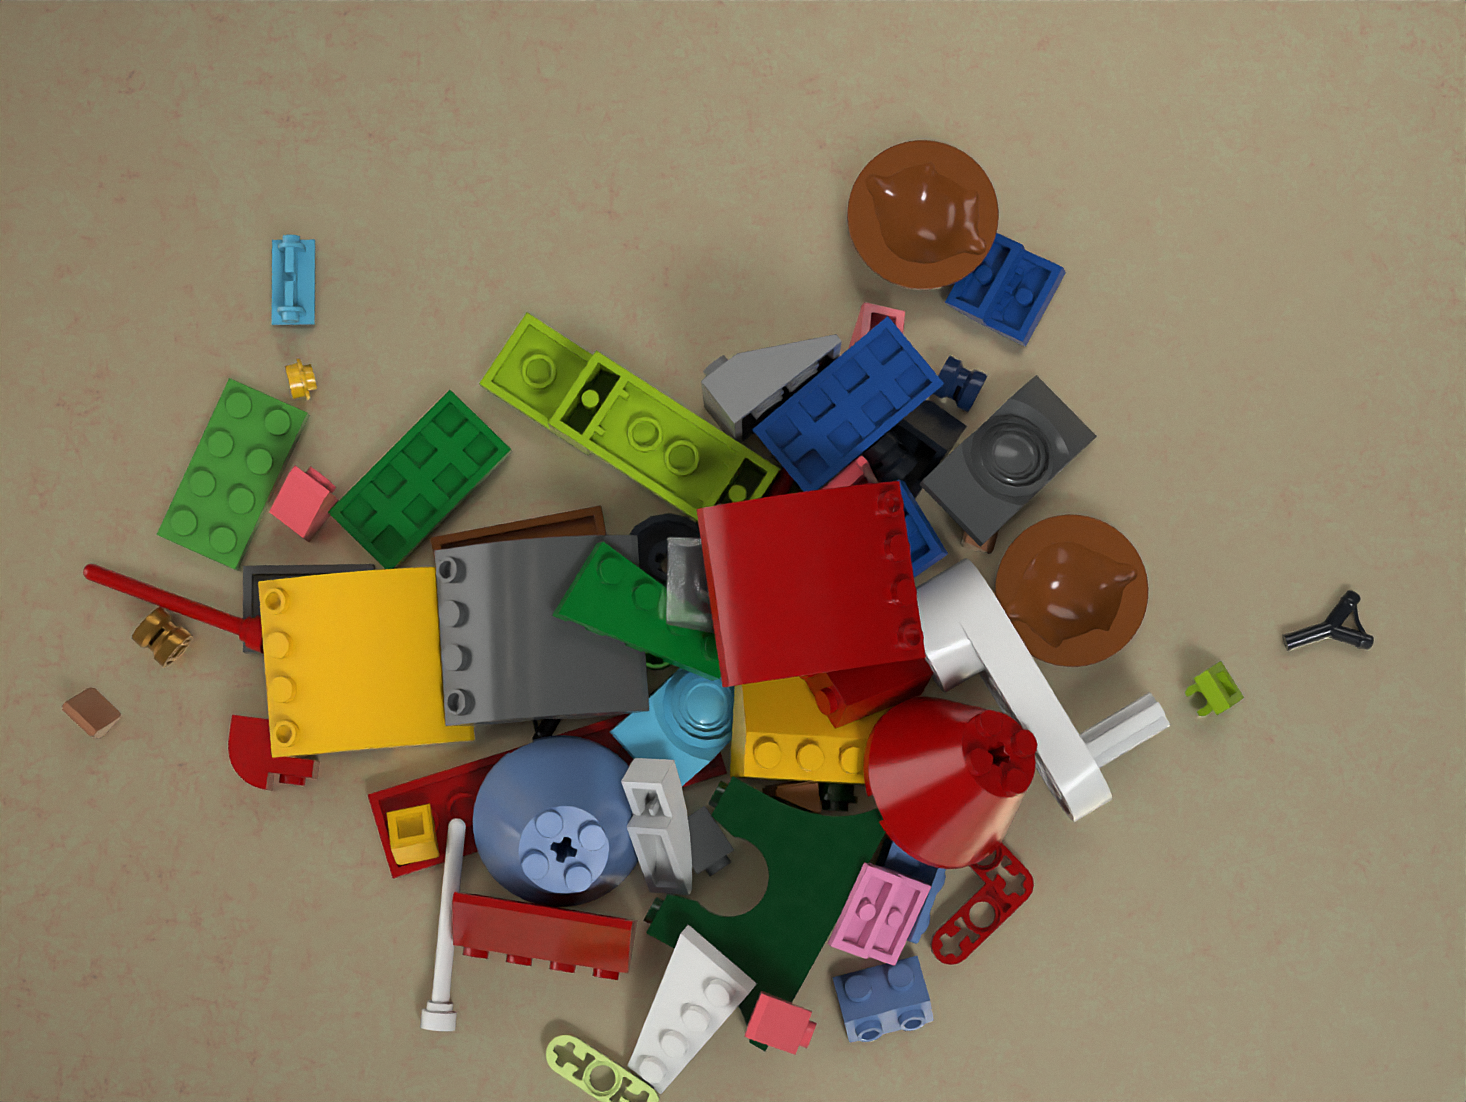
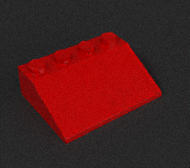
[452,892,638,980]

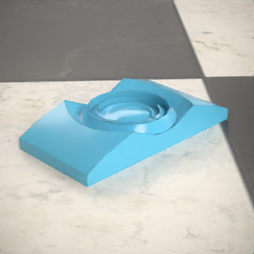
[610,668,734,786]

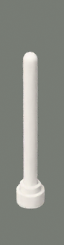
[420,818,466,1031]

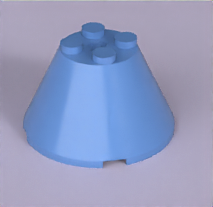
[473,735,638,907]

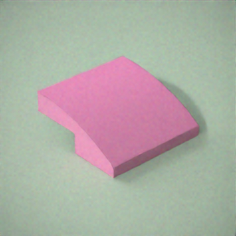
[827,862,932,966]

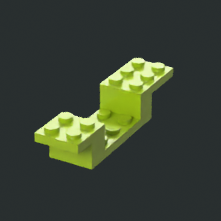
[479,312,803,525]

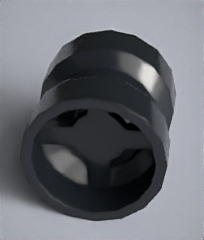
[859,429,918,483]

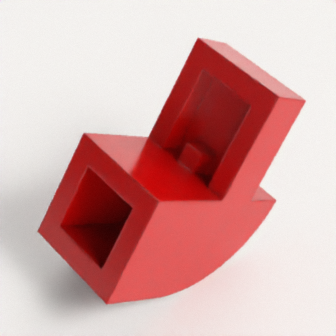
[228,715,320,791]

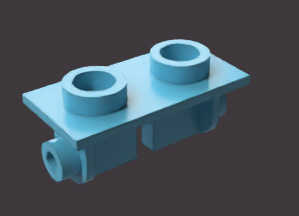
[272,235,315,325]

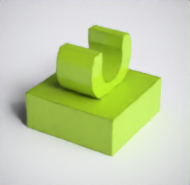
[1185,661,1244,716]

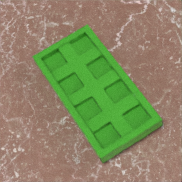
[156,378,310,571]

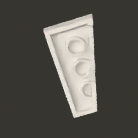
[628,925,757,1095]

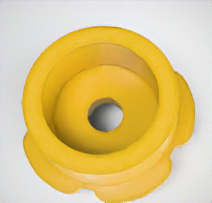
[285,358,317,400]

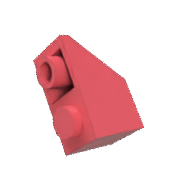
[269,465,339,543]

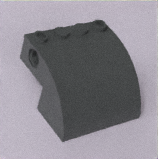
[435,535,649,726]

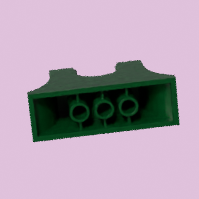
[643,776,886,1051]

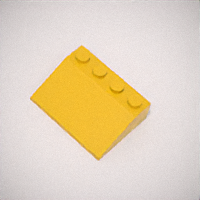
[730,676,898,785]

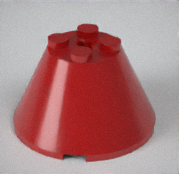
[863,696,1038,869]

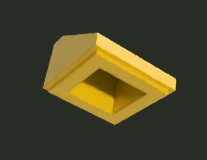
[387,804,439,865]

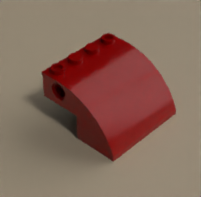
[696,481,926,687]

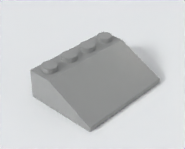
[701,334,842,443]

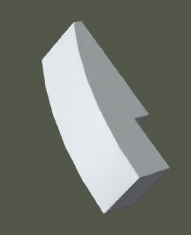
[621,758,692,895]

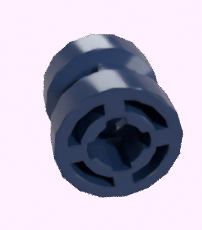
[933,355,988,413]

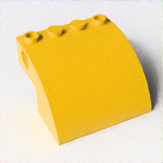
[258,567,475,758]

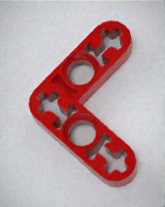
[930,842,1034,965]

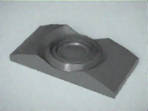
[919,375,1097,547]

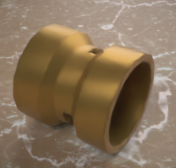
[131,607,193,668]

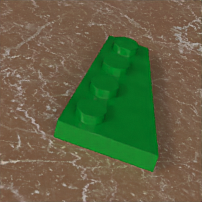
[552,541,721,681]

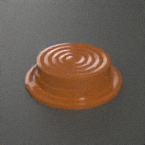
[847,140,999,290]
[995,514,1148,667]

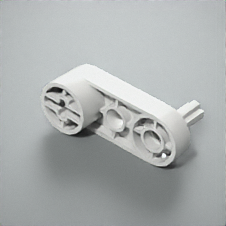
[916,558,1170,822]

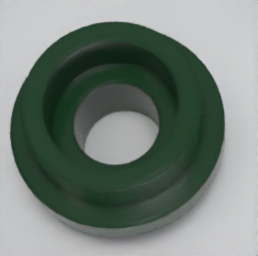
[819,783,858,812]

